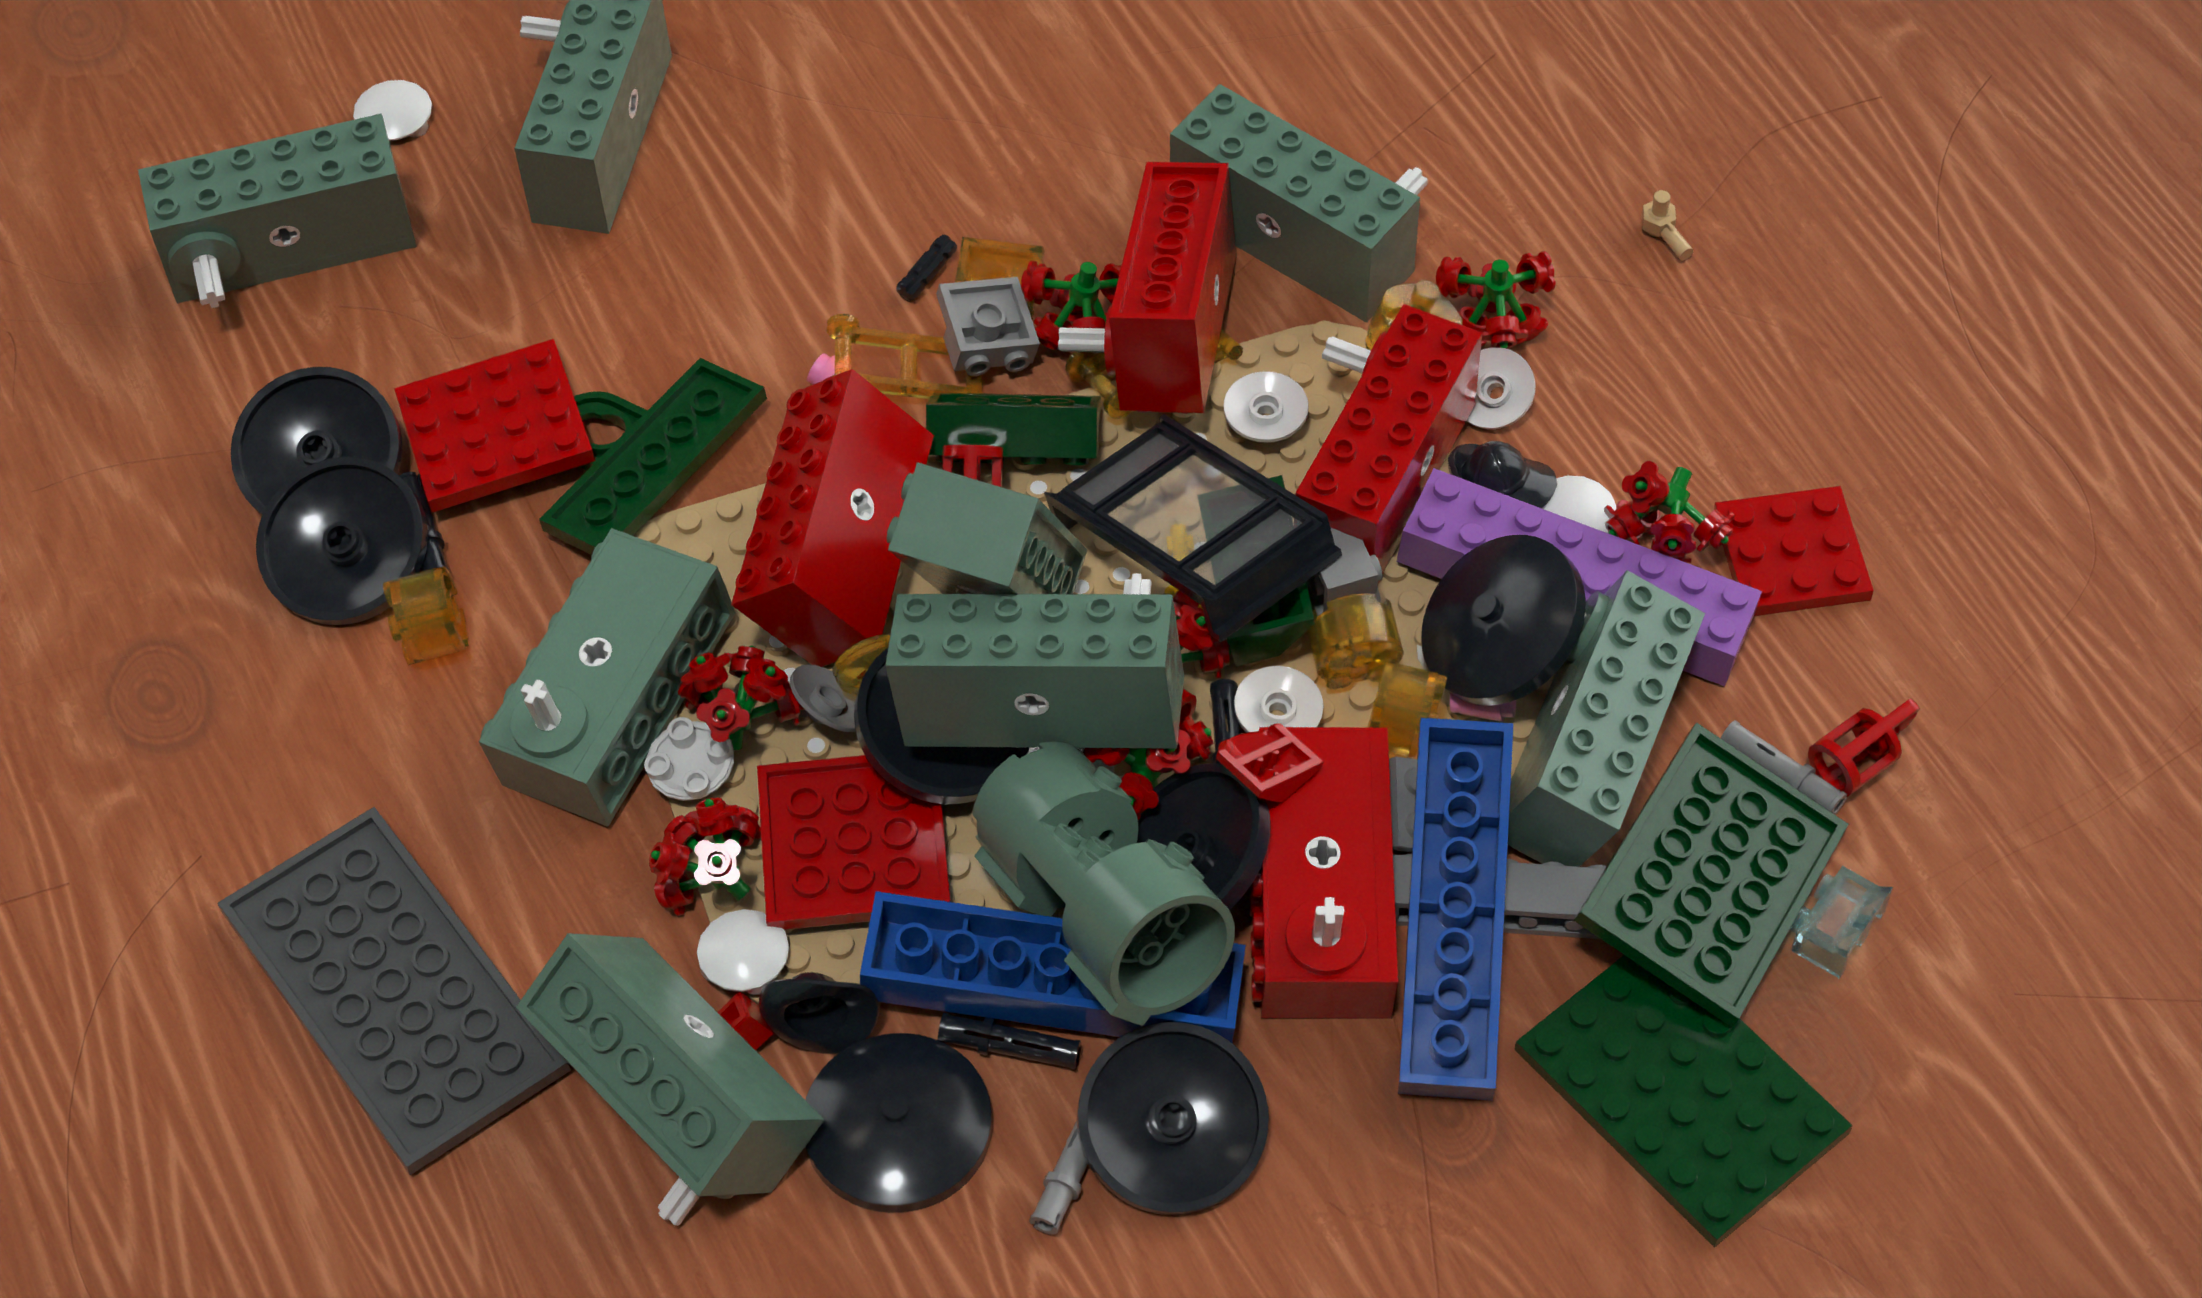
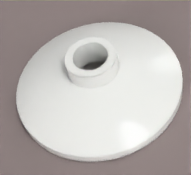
[1467,347,1536,430]
[1224,371,1308,442]
[1234,666,1323,733]

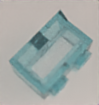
[1790,866,1893,979]

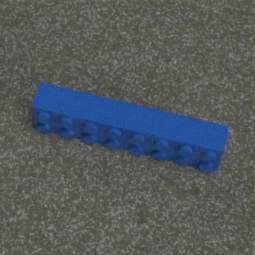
[1398,718,1514,1101]
[860,891,1246,1043]

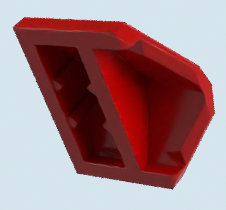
[1216,723,1323,803]

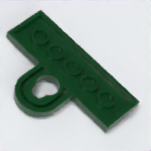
[539,358,767,555]

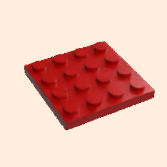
[394,339,596,513]
[757,755,951,930]

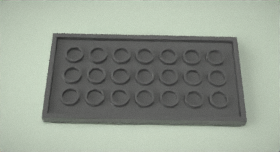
[217,807,570,1175]

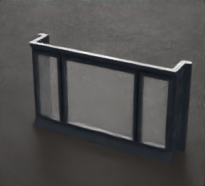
[1044,414,1342,642]

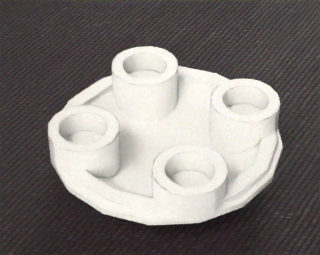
[353,80,432,140]
[1542,475,1616,534]
[644,717,734,801]
[697,909,789,995]

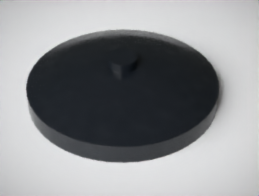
[231,367,402,515]
[256,457,428,625]
[1421,535,1586,706]
[854,648,1030,804]
[1136,763,1271,910]
[1077,1022,1269,1215]
[806,1033,992,1213]

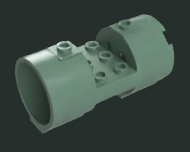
[973,742,1235,1026]

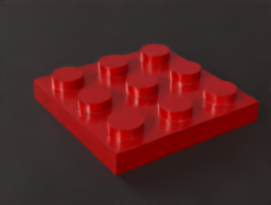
[1713,486,1874,616]

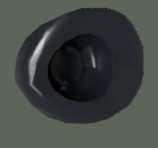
[1448,441,1558,508]
[759,972,880,1054]

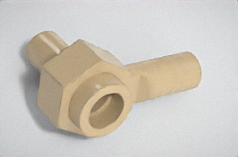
[1642,190,1693,261]

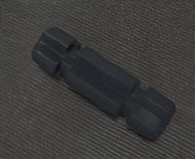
[896,234,957,301]

